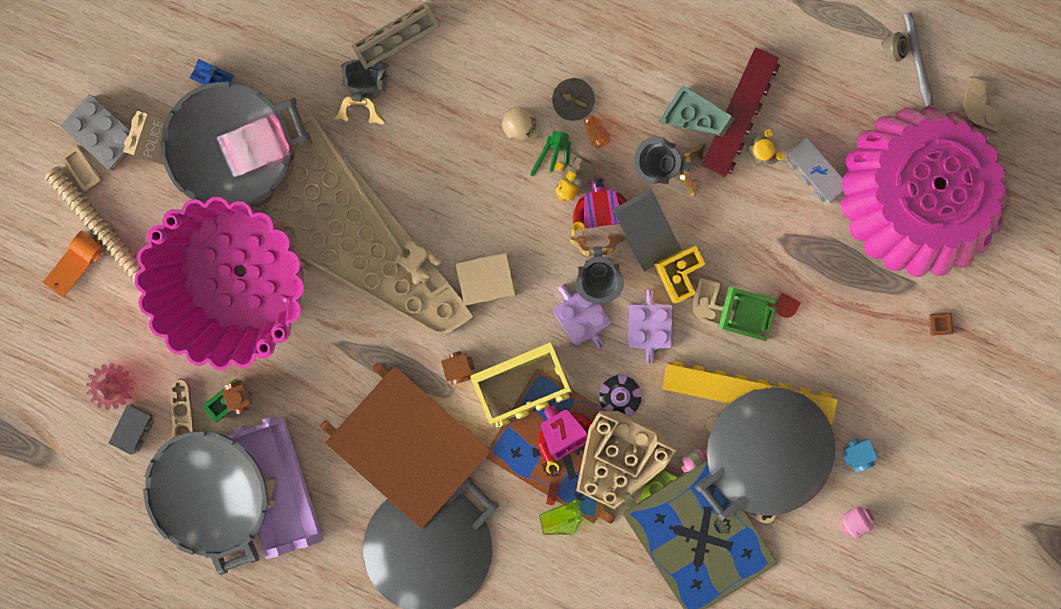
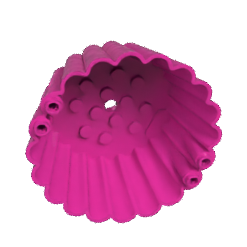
[841,106,1009,277]
[134,197,304,371]

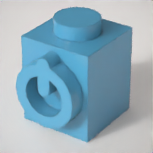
[842,438,878,472]

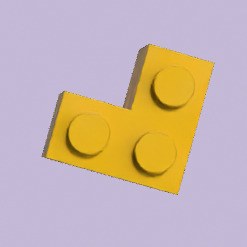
[654,245,706,304]

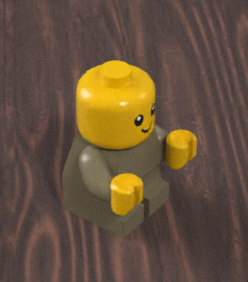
[747,129,785,166]
[555,152,597,202]

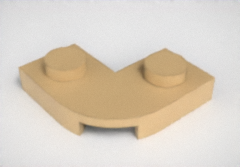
[962,77,1005,133]
[692,278,735,328]

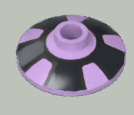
[599,375,642,416]

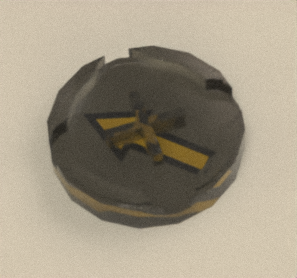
[552,78,595,121]

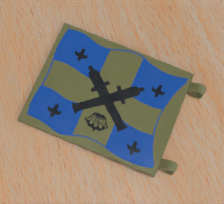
[622,450,777,609]

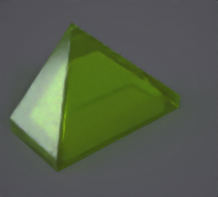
[539,500,583,535]

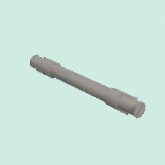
[903,12,934,107]

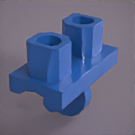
[190,59,234,85]

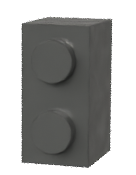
[108,404,154,455]

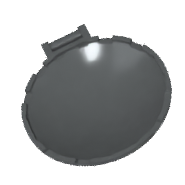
[161,82,311,206]
[694,387,835,520]
[143,431,268,575]
[363,477,500,609]

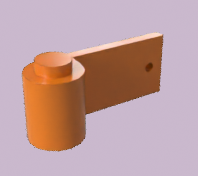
[43,231,103,298]

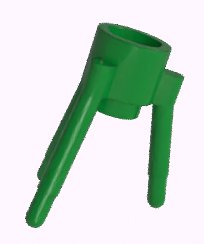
[530,131,571,177]

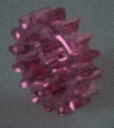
[86,363,134,410]

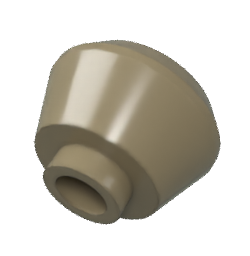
[881,32,908,62]

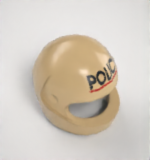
[502,106,541,143]

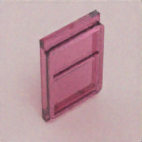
[217,113,292,177]

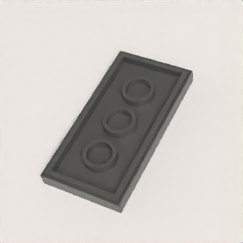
[612,188,681,272]

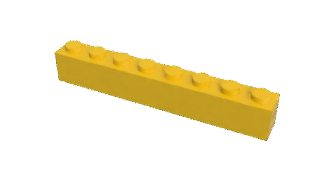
[662,361,838,425]

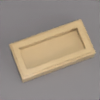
[60,145,103,193]

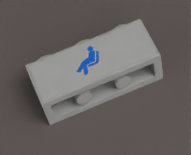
[785,137,844,204]

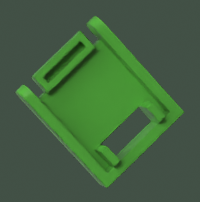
[718,287,777,341]

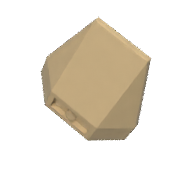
[576,411,676,509]

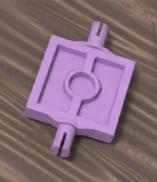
[551,284,611,350]
[628,290,672,363]

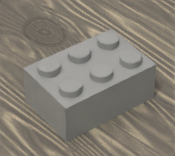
[61,94,130,171]

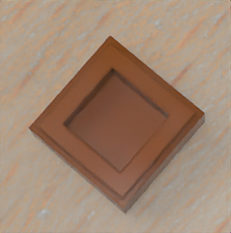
[929,313,953,336]

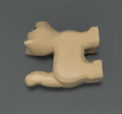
[394,239,442,285]

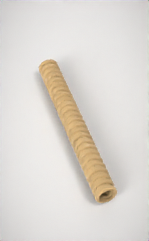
[44,166,142,282]

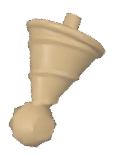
[264,474,277,509]

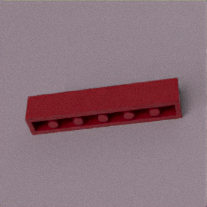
[701,47,780,177]

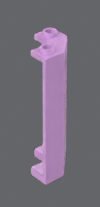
[227,416,324,559]

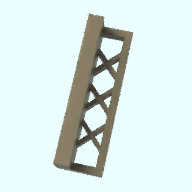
[352,2,440,70]

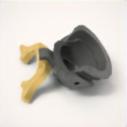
[333,59,388,125]
[634,136,705,197]
[570,235,624,304]

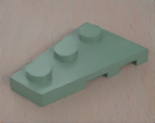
[659,85,735,137]

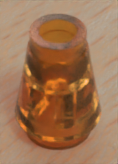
[583,115,611,149]

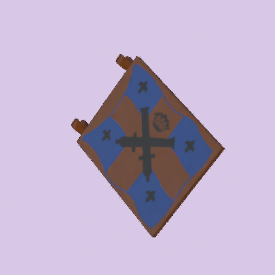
[486,368,615,524]

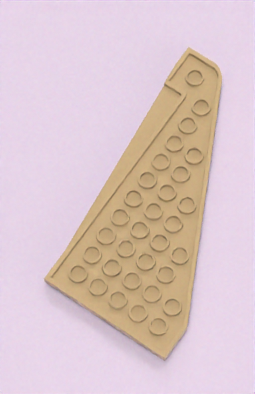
[253,114,473,335]

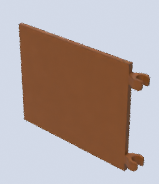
[320,363,491,529]

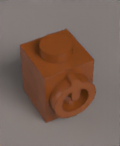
[441,351,475,385]
[222,380,253,414]

